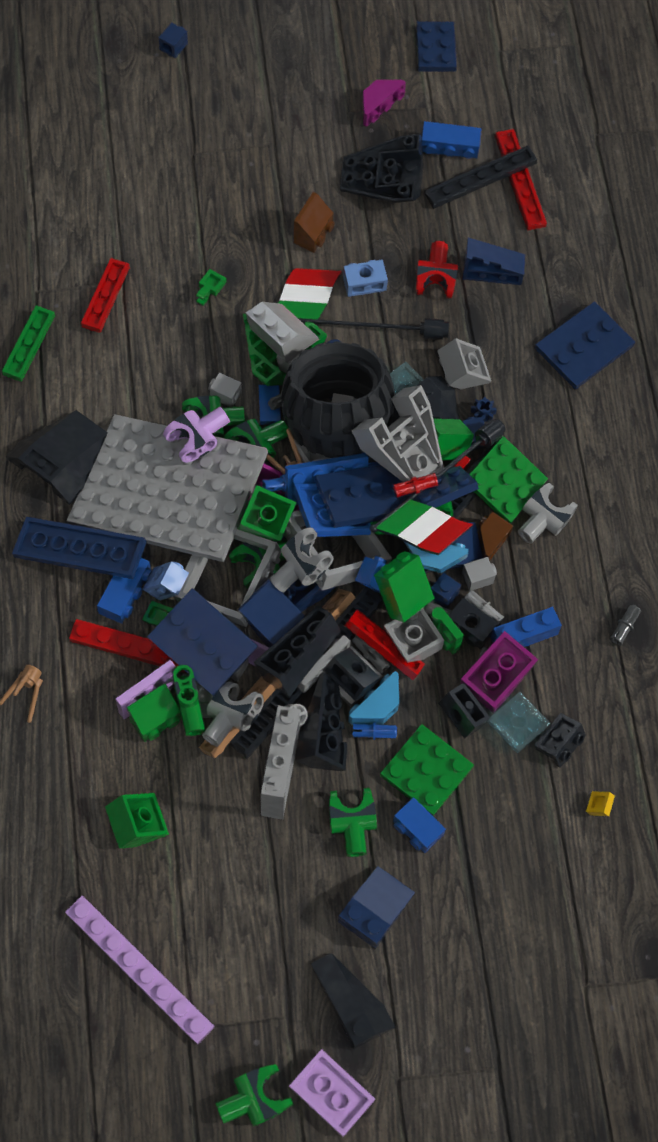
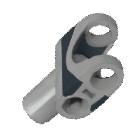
[518,483,578,544]
[270,528,334,592]
[202,682,264,747]

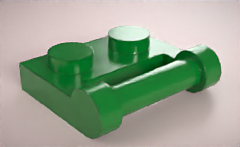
[431,607,464,655]

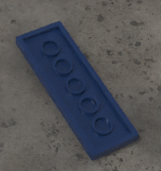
[12,517,147,579]

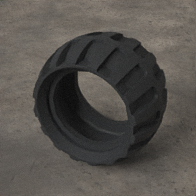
[281,341,395,458]

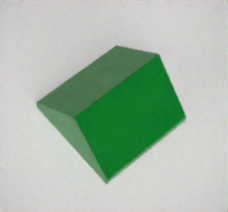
[433,419,474,461]

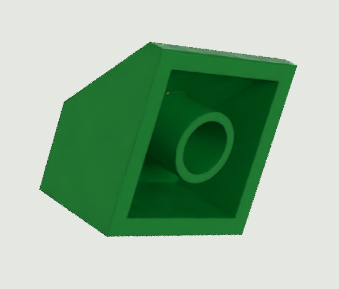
[238,485,296,542]
[127,683,182,742]
[105,793,169,849]

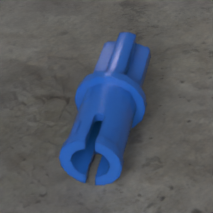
[353,722,397,740]

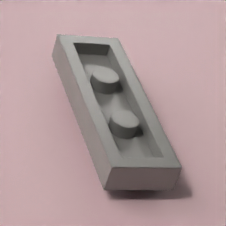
[298,635,350,693]

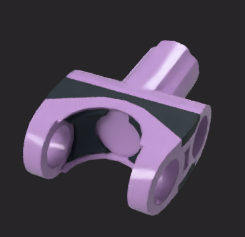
[163,406,230,463]

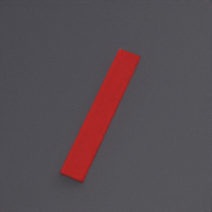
[495,129,547,231]

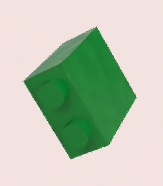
[374,551,435,622]

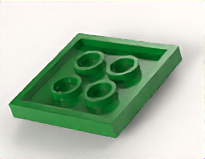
[469,436,548,523]
[380,724,474,816]

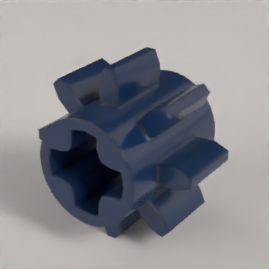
[470,397,497,422]

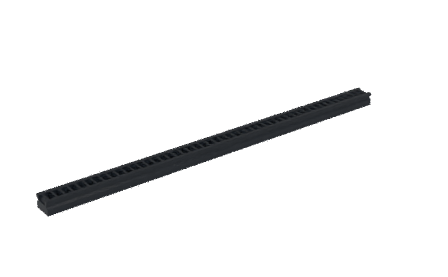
[230,441,497,759]

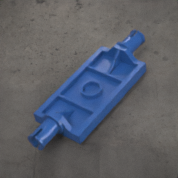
[262,453,380,505]

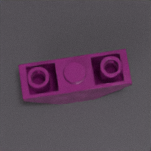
[362,80,406,127]

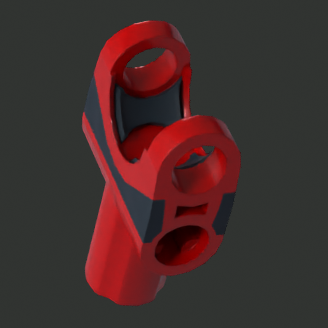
[416,241,458,299]

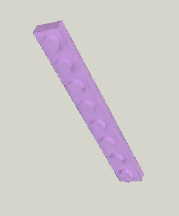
[66,896,214,1045]

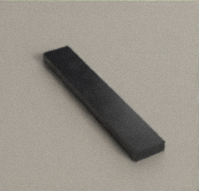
[425,145,537,209]

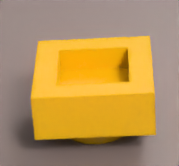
[586,791,615,816]

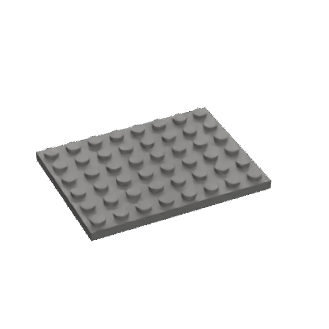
[67,414,268,562]

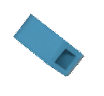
[404,541,469,573]
[348,671,399,725]

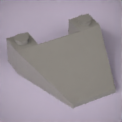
[352,385,444,482]

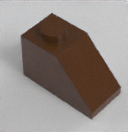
[478,512,513,561]

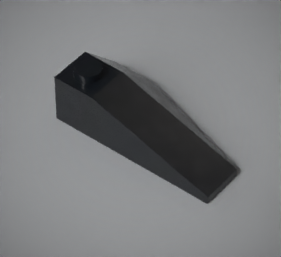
[295,673,347,771]

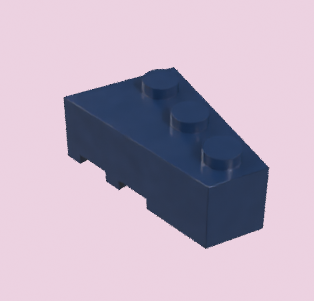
[462,237,525,285]

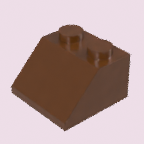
[293,192,335,253]

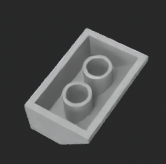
[246,302,319,362]

